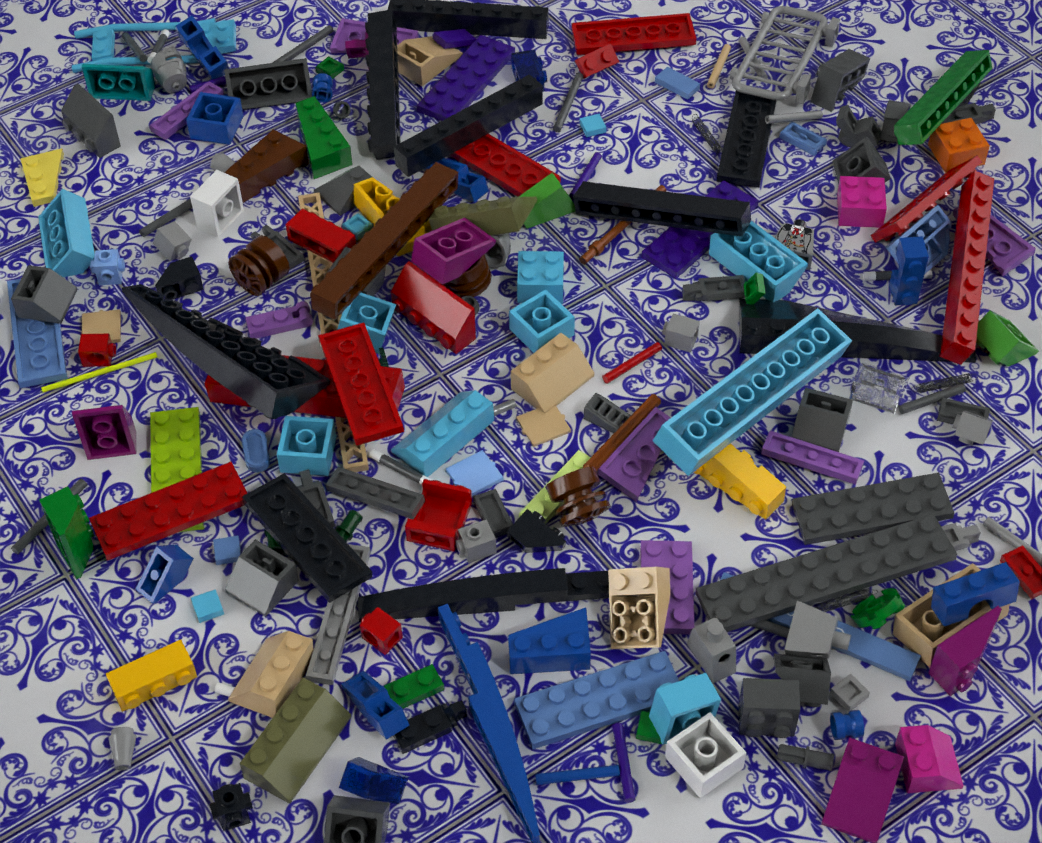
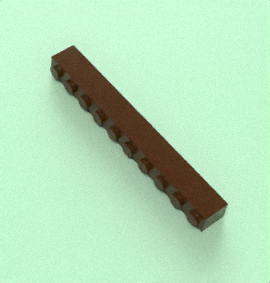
[310,162,459,320]

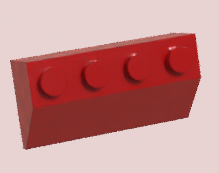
[391,261,476,354]

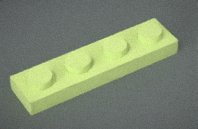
[519,450,591,524]

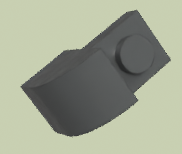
[880,100,911,144]
[836,105,882,147]

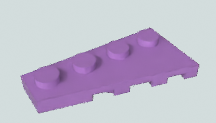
[330,18,419,53]
[597,407,671,502]

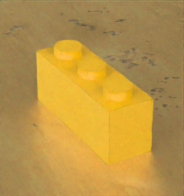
[105,639,197,712]

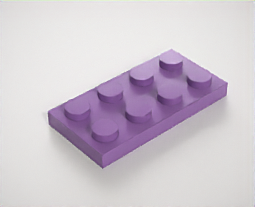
[640,540,695,634]

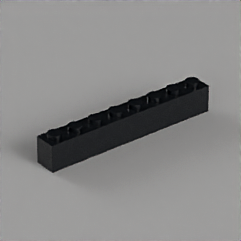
[388,0,549,39]
[365,9,401,160]
[394,74,543,177]
[573,181,751,237]

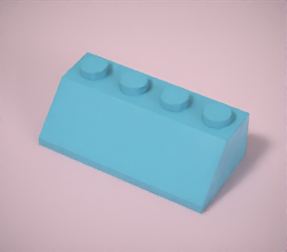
[38,189,95,277]
[709,221,808,302]
[391,390,494,477]

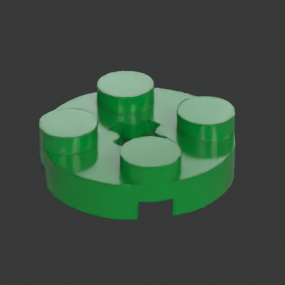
[851,588,905,629]

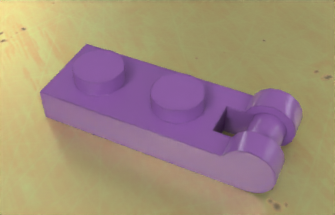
[245,301,313,339]

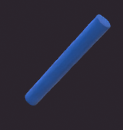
[535,765,620,785]

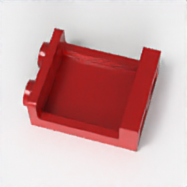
[405,479,472,552]

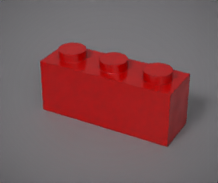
[285,208,356,263]

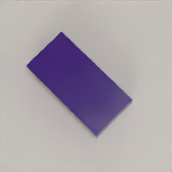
[432,29,476,49]

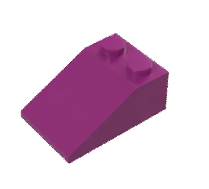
[411,217,496,285]
[72,405,137,460]
[928,606,1002,696]
[821,737,904,843]

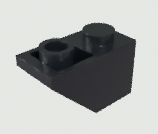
[155,256,204,300]
[507,509,566,553]

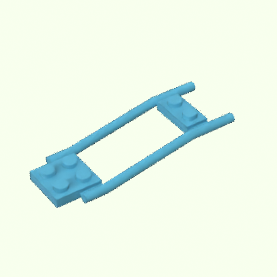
[72,18,236,73]

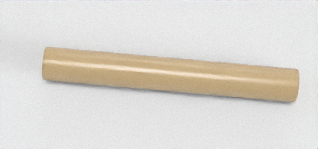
[707,44,731,89]

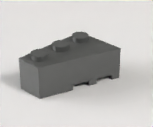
[810,49,870,112]

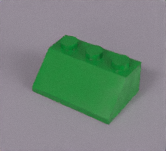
[39,486,95,580]

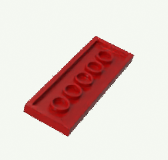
[571,13,697,55]
[449,134,561,197]
[870,155,982,242]
[318,322,404,446]
[89,461,248,561]

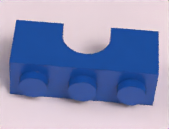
[175,16,229,80]
[889,236,929,306]
[931,562,1020,627]

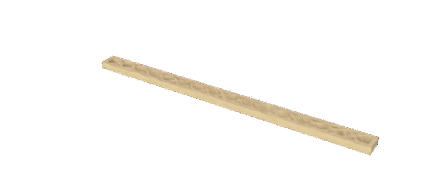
[298,192,369,472]

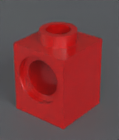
[78,333,116,367]
[360,607,403,655]

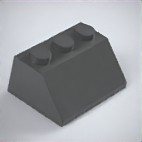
[61,83,121,158]

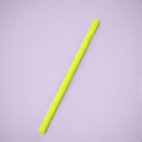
[41,352,158,393]

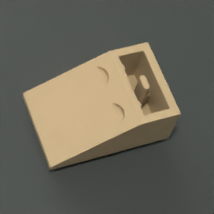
[397,36,463,86]
[608,567,670,649]

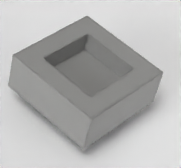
[830,674,870,712]

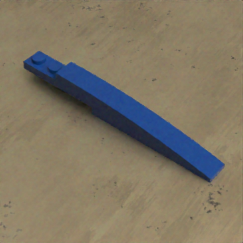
[438,604,540,843]

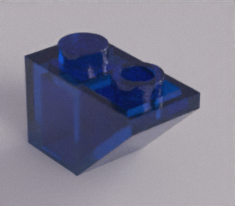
[339,757,409,804]

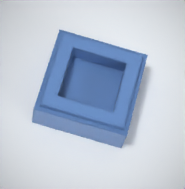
[213,535,241,565]

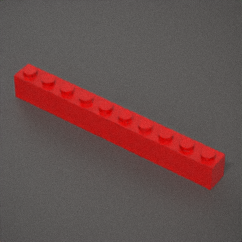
[940,170,995,365]

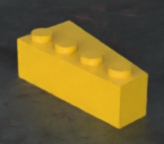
[354,177,432,257]
[693,443,786,520]

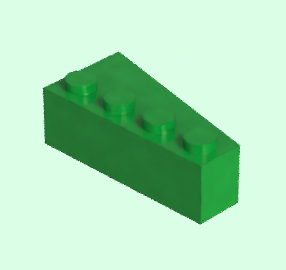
[296,96,353,179]

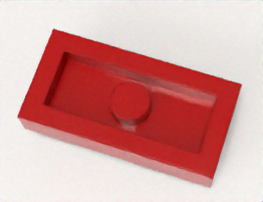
[575,43,619,79]
[1000,545,1042,600]

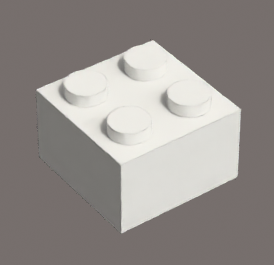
[190,170,244,237]
[665,712,746,799]

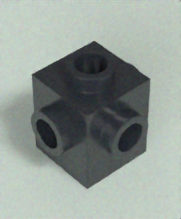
[210,783,253,831]

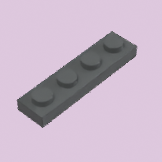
[326,467,425,519]

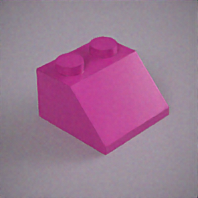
[895,725,963,793]

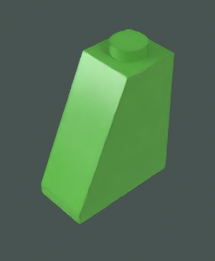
[519,173,575,229]

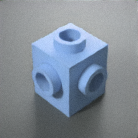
[91,249,125,286]

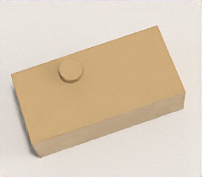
[893,563,1010,668]

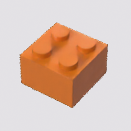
[928,118,990,173]

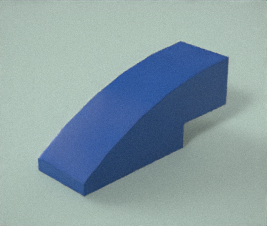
[424,158,489,202]
[341,671,409,740]

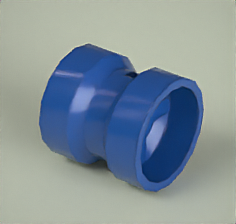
[312,73,333,103]
[830,710,864,740]

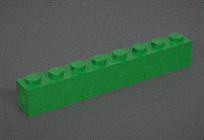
[894,50,993,145]

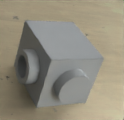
[153,221,191,261]
[662,313,700,353]
[952,411,993,445]
[456,519,497,563]

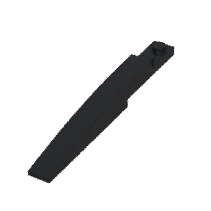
[358,568,609,622]

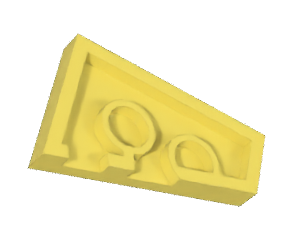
[20,148,64,207]

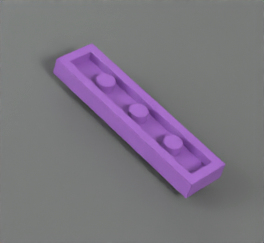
[149,81,225,140]
[761,431,864,485]

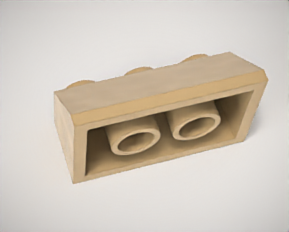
[511,333,594,413]
[228,631,313,718]

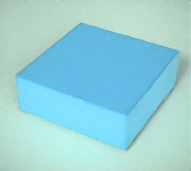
[579,114,606,137]
[342,213,373,241]
[191,589,224,623]

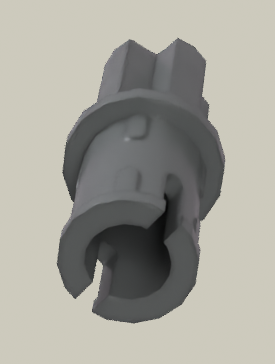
[777,744,834,772]

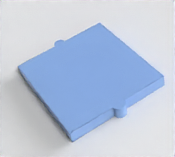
[446,450,504,496]

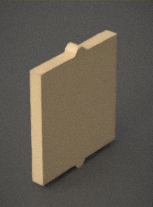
[82,309,121,343]
[516,405,571,447]

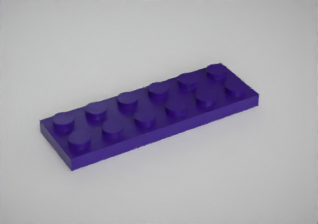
[417,35,515,121]
[641,180,758,279]

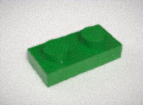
[384,664,445,709]

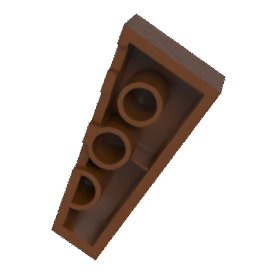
[224,129,309,203]

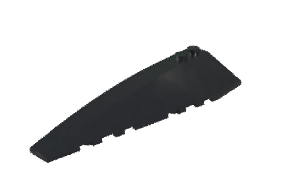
[122,284,331,419]
[739,298,976,363]

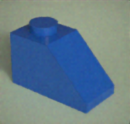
[135,545,194,604]

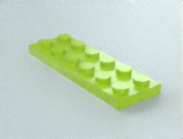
[150,407,204,532]

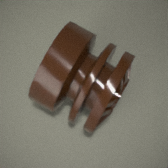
[228,235,290,296]
[445,255,492,298]
[545,466,611,527]

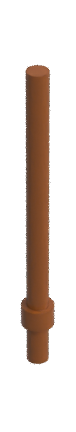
[579,185,666,265]

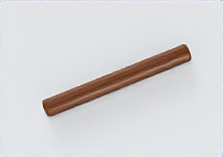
[583,394,661,471]

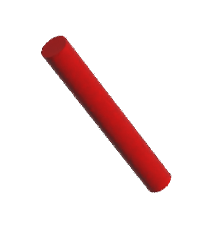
[602,342,662,384]

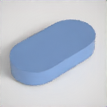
[242,429,270,473]

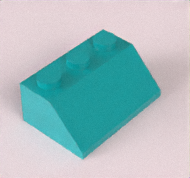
[82,64,156,101]

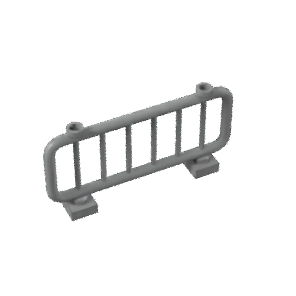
[730,6,840,104]

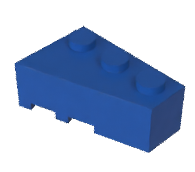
[508,607,591,674]

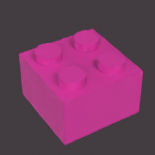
[837,176,887,228]

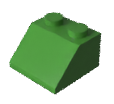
[976,310,1039,366]

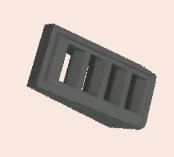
[584,393,631,433]

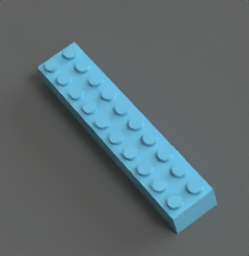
[653,308,852,476]

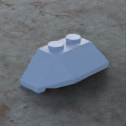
[886,205,952,275]

